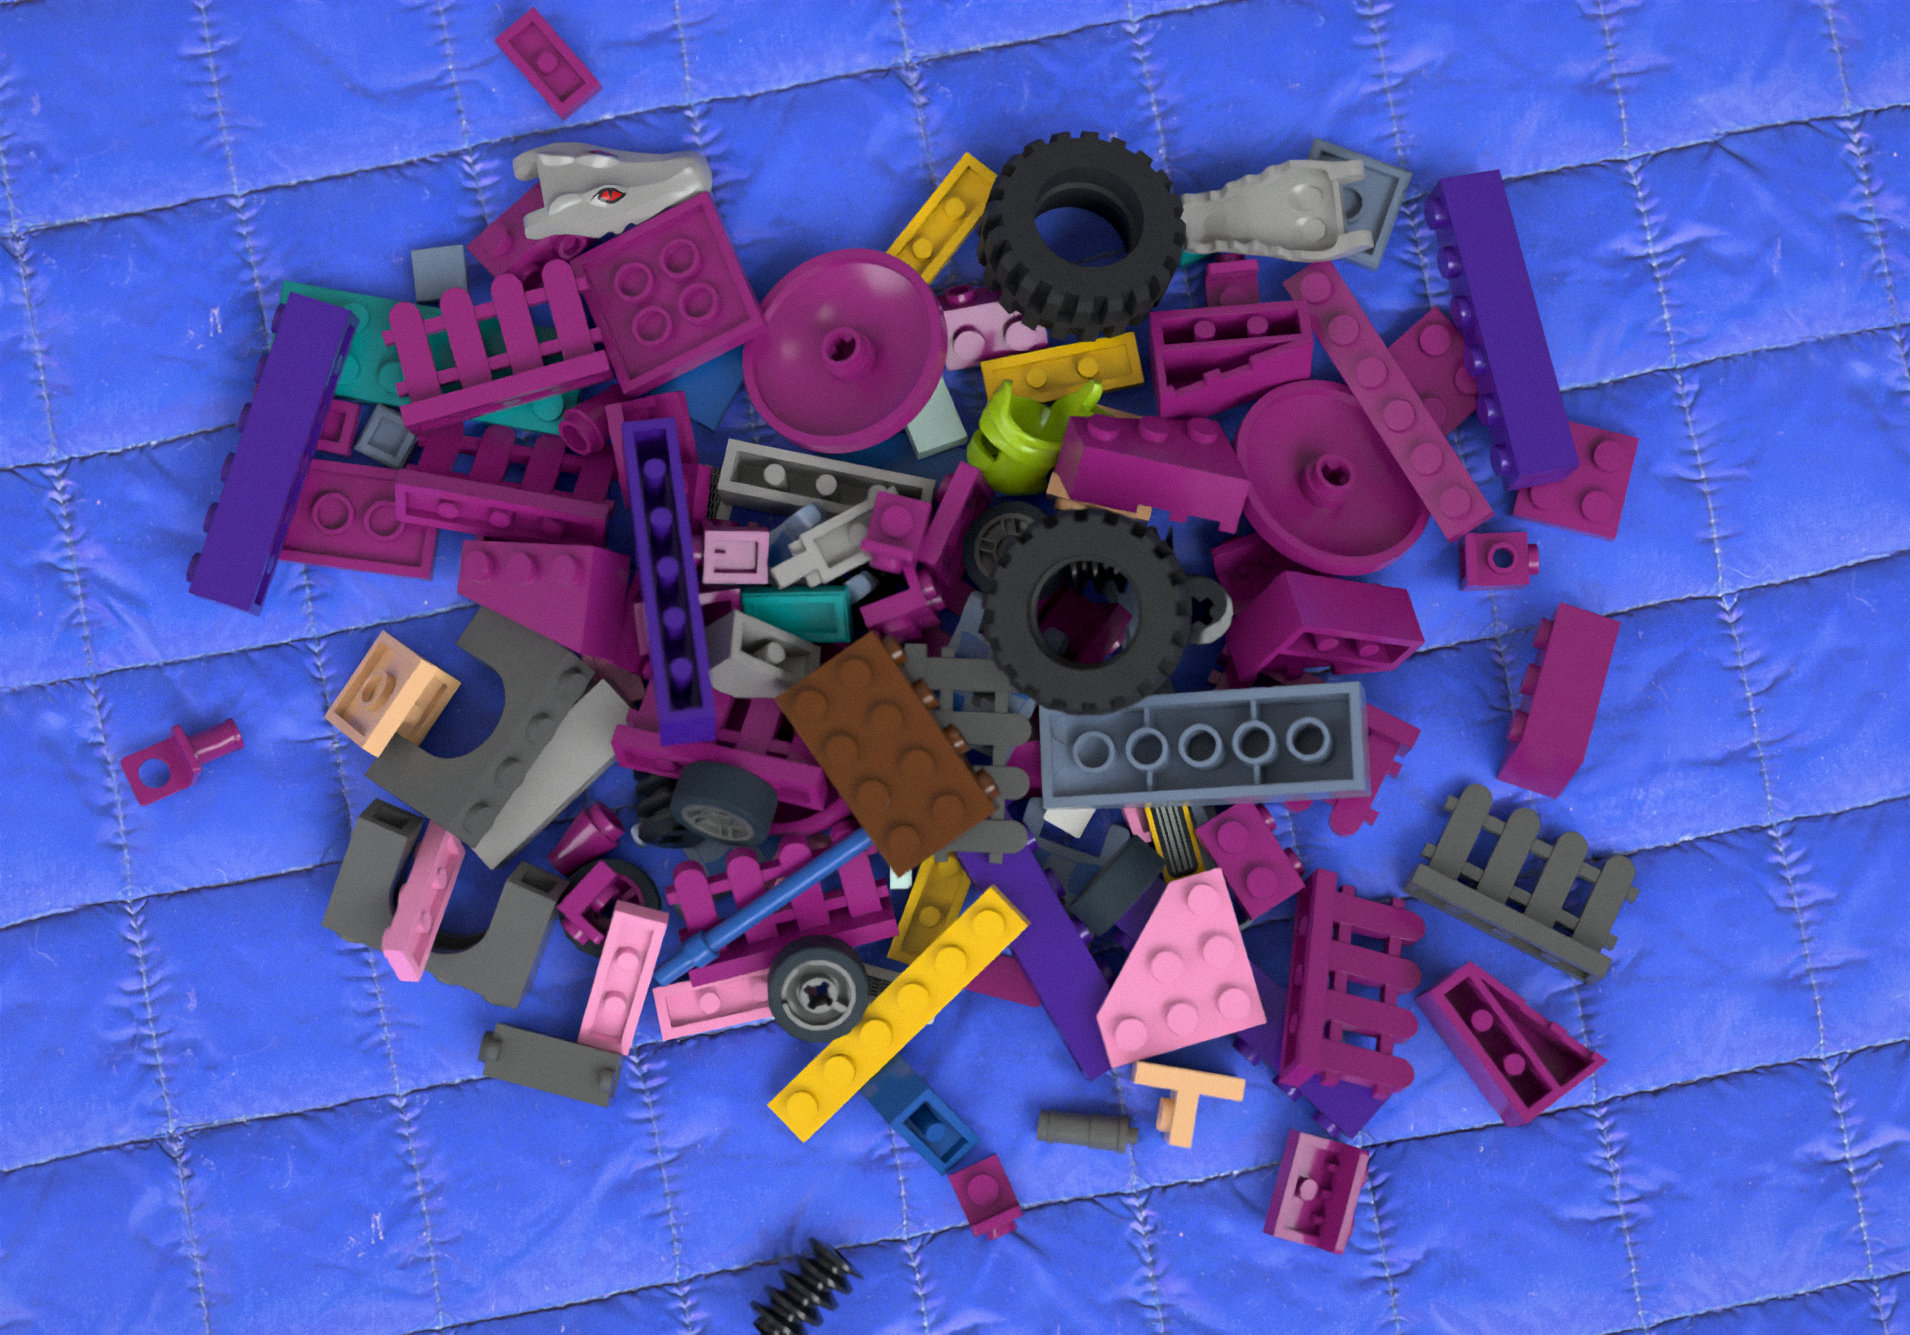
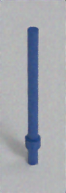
[653,827,874,987]

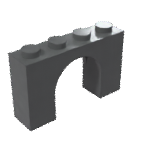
[364,605,596,849]
[321,798,571,1010]

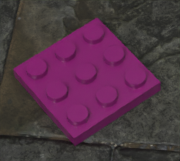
[569,190,770,400]

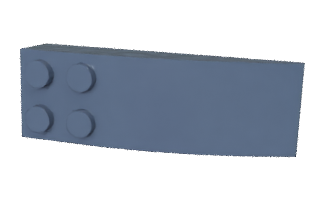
[1039,681,1371,810]

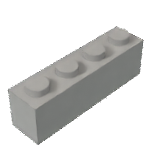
[717,439,938,524]
[469,678,639,870]

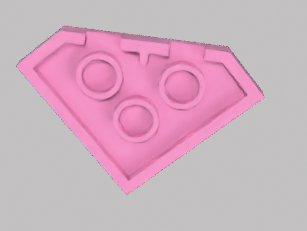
[1096,867,1267,1068]

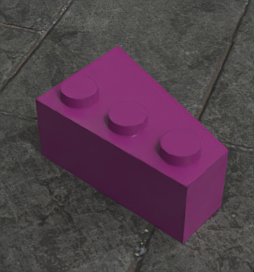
[1149,299,1314,420]
[1055,414,1251,534]
[457,540,631,662]
[1224,571,1425,683]
[1496,602,1621,799]
[1413,961,1608,1128]

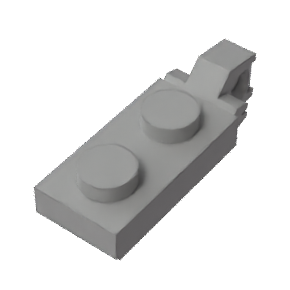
[770,486,898,590]

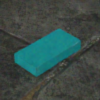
[741,585,854,643]

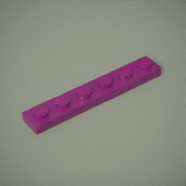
[1282,261,1496,544]

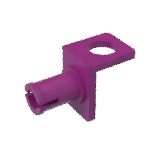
[120,717,244,807]

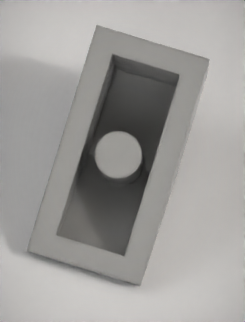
[704,610,821,698]

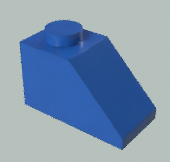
[859,1053,981,1176]

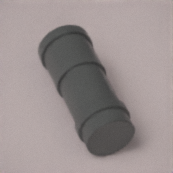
[1037,1108,1138,1154]

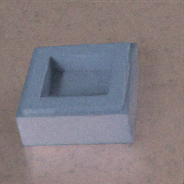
[411,244,471,305]
[354,403,418,470]

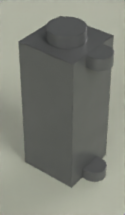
[478,1022,625,1108]

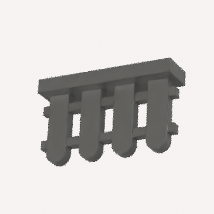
[904,643,1031,864]
[1401,784,1640,986]

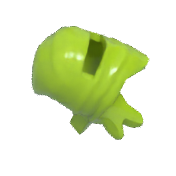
[966,379,1114,496]

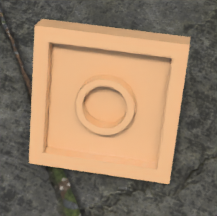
[324,630,461,758]
[1130,1060,1246,1148]

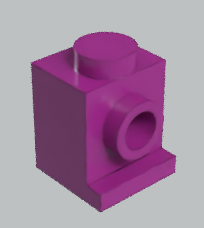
[1458,532,1539,591]

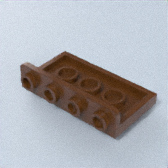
[774,630,1002,879]

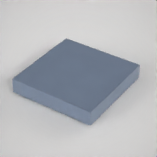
[1307,138,1413,272]

